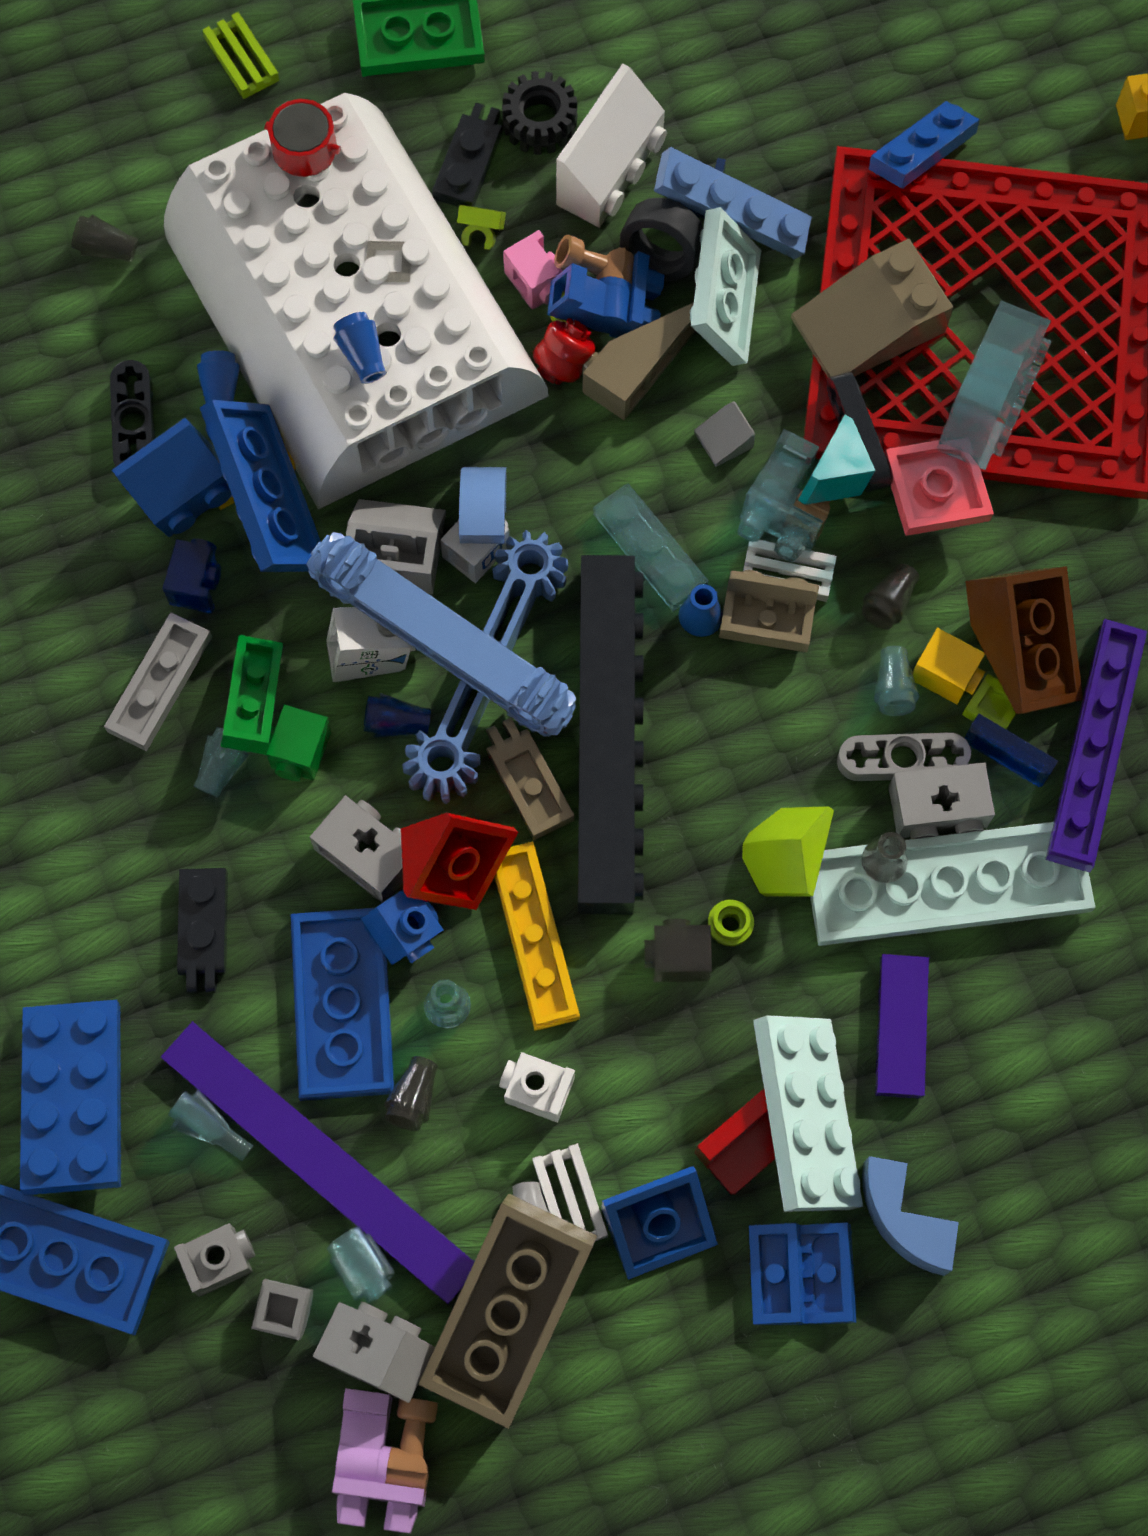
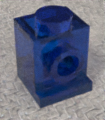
[163,539,221,614]

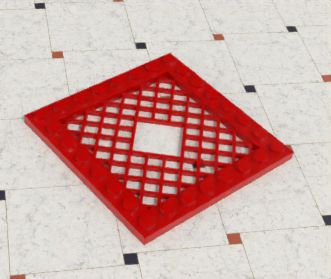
[801,146,1148,500]

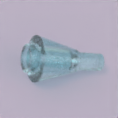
[168,1089,253,1161]

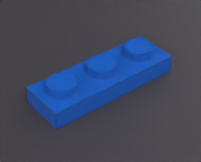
[869,101,980,189]

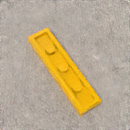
[494,841,580,1031]

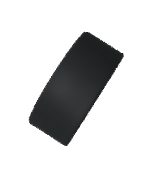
[619,198,703,281]

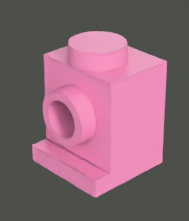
[503,230,563,310]

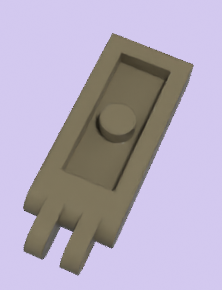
[486,717,574,841]

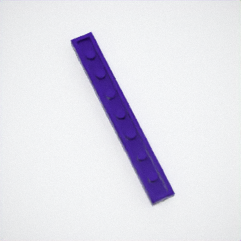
[161,1021,474,1305]

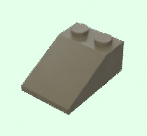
[791,239,954,377]

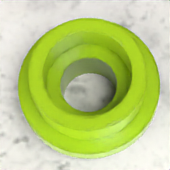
[707,900,754,946]

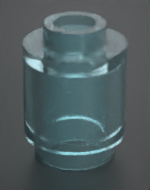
[327,1226,395,1303]

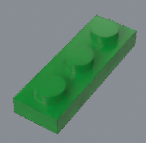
[220,635,283,755]

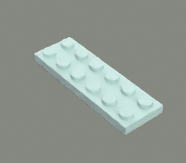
[810,822,1095,946]

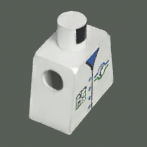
[326,607,417,682]

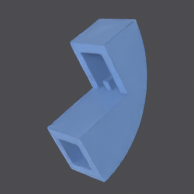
[459,467,507,544]
[862,1156,959,1276]

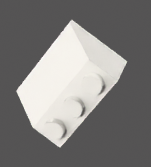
[556,64,667,228]

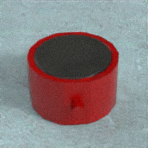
[264,99,341,177]

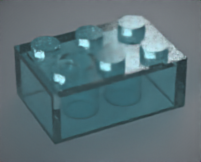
[937,300,1052,470]

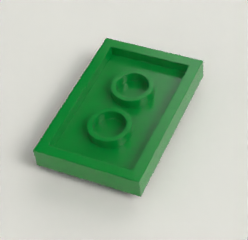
[353,0,485,77]

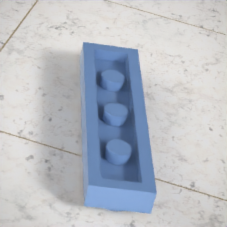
[654,147,812,259]

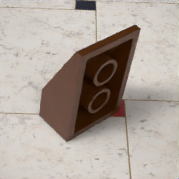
[965,566,1083,714]

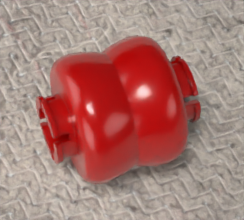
[533,318,595,385]

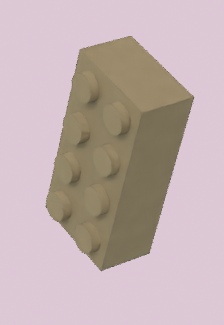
[418,1194,597,1429]

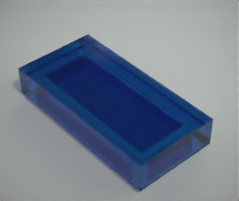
[964,714,1058,787]

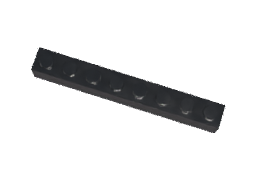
[578,555,644,915]

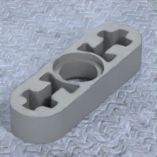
[837,733,971,781]

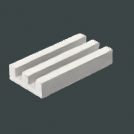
[743,538,837,602]
[532,1143,608,1241]

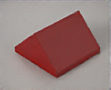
[401,813,518,910]

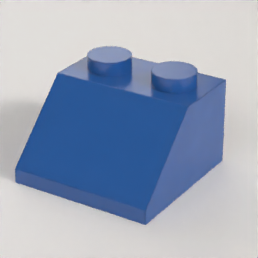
[112,418,232,537]

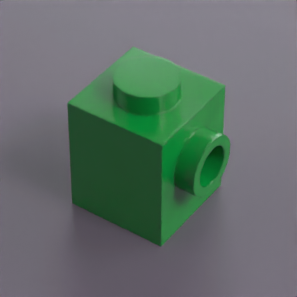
[266,704,332,782]

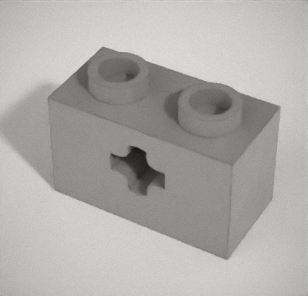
[888,762,995,839]
[310,795,403,903]
[312,1301,435,1403]

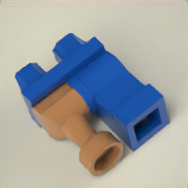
[547,234,664,338]

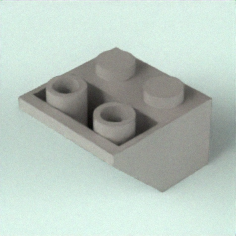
[346,499,446,594]

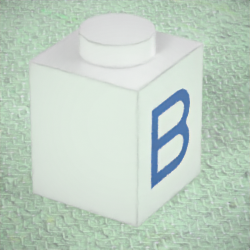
[440,520,510,583]

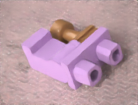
[332,1388,438,1534]

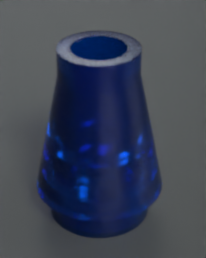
[363,693,431,737]

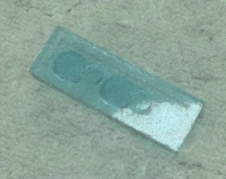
[593,483,709,612]

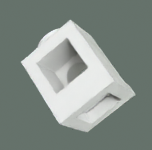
[499,1052,575,1123]

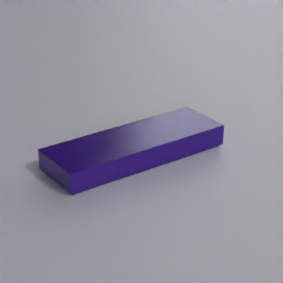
[875,954,929,1099]

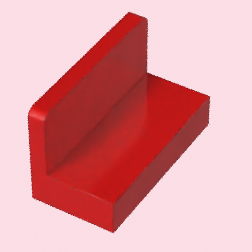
[695,1089,775,1195]

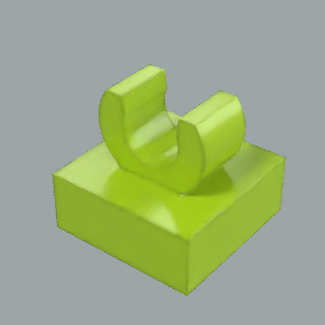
[457,205,506,250]

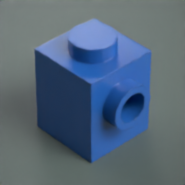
[361,890,443,965]

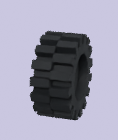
[502,71,577,155]

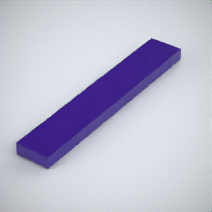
[1045,619,1147,873]

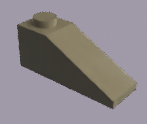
[582,303,696,420]

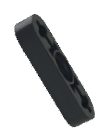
[110,360,155,467]
[827,372,891,493]

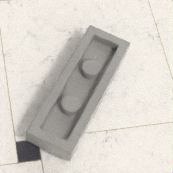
[104,612,212,751]

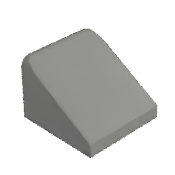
[694,401,755,467]

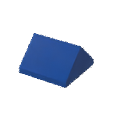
[601,1166,718,1280]

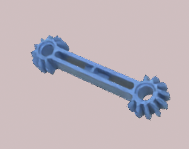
[402,530,568,804]
[306,532,576,737]

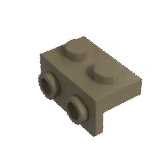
[719,570,819,653]

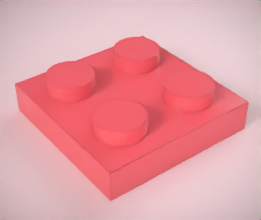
[884,435,994,536]

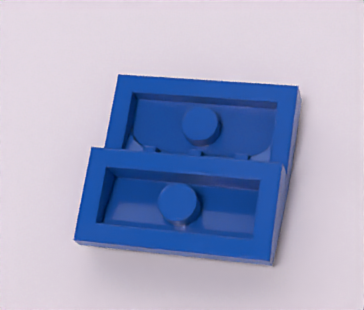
[749,1222,856,1325]

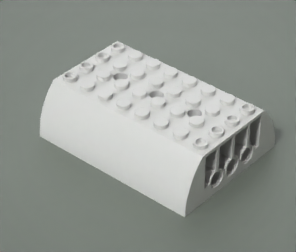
[164,93,548,510]

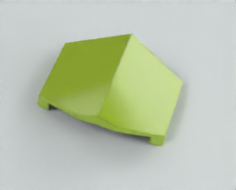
[742,806,834,897]

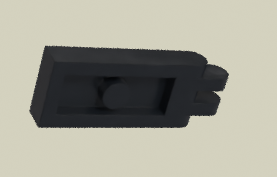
[432,102,503,207]
[177,868,228,993]

